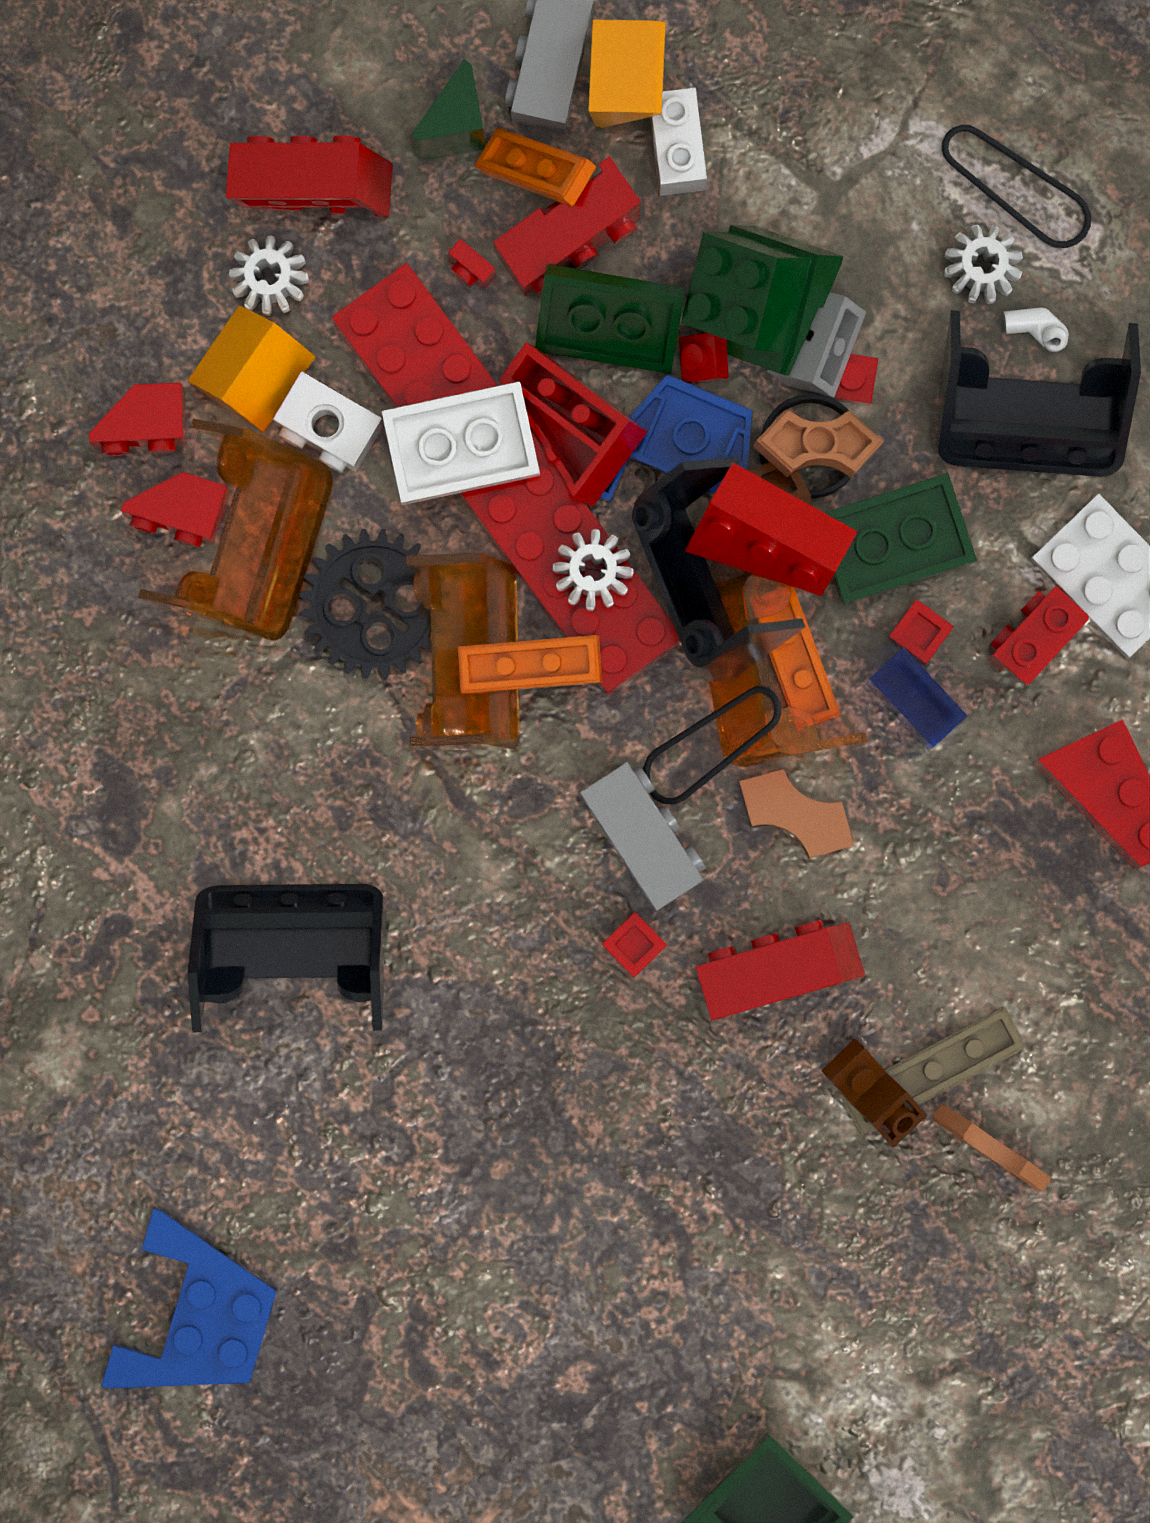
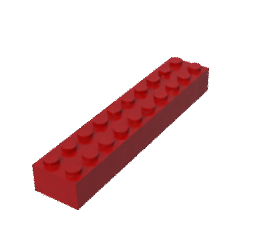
[331,263,681,697]

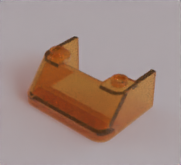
[138,418,333,641]
[406,552,520,751]
[708,573,867,768]

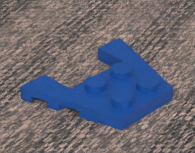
[599,375,753,503]
[101,1208,277,1388]

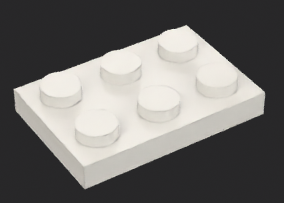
[382,382,540,505]
[1030,494,1150,659]

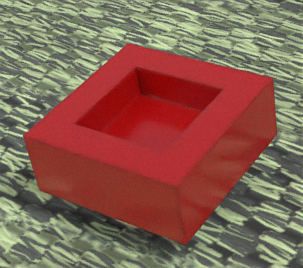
[448,239,496,291]
[679,333,729,384]
[833,354,879,406]
[888,599,954,665]
[601,912,667,978]

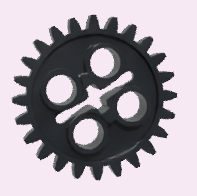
[298,529,450,681]

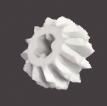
[944,225,1023,304]
[229,236,309,316]
[553,529,633,611]

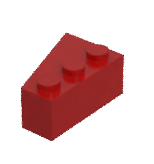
[226,135,393,218]
[493,156,641,297]
[499,342,648,507]
[685,463,858,596]
[1032,719,1150,869]
[695,920,865,1021]

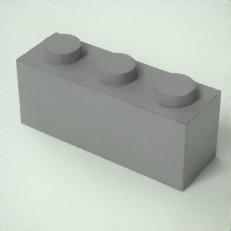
[504,0,596,134]
[580,762,706,912]

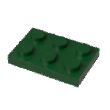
[535,264,686,374]
[824,473,977,605]

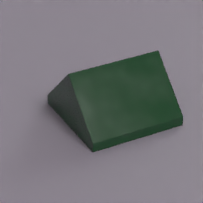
[410,59,485,161]

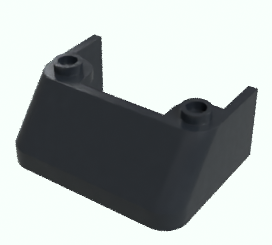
[938,310,1141,477]
[632,457,805,682]
[187,884,384,1033]

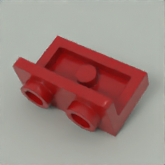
[988,586,1089,685]

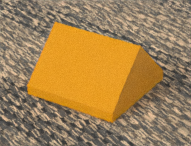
[589,19,666,128]
[187,305,316,433]

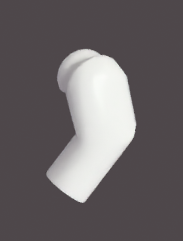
[1003,307,1069,352]

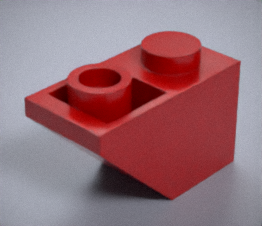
[89,382,187,456]
[121,472,231,548]

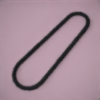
[942,125,1091,248]
[643,686,781,805]

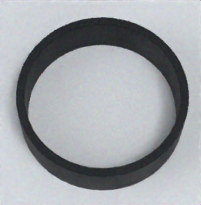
[759,394,851,499]

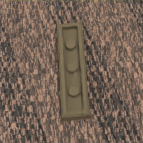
[839,1006,1027,1136]

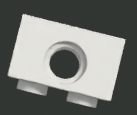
[650,88,707,196]
[273,371,384,473]

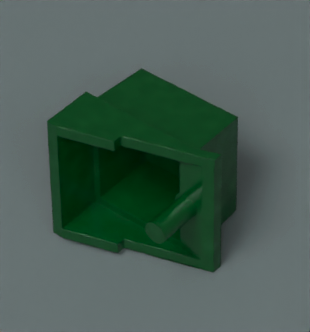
[681,225,843,376]
[681,1432,853,1523]

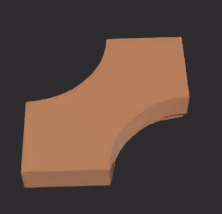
[753,410,884,478]
[739,769,855,859]
[932,1103,1052,1192]

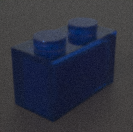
[865,647,968,752]

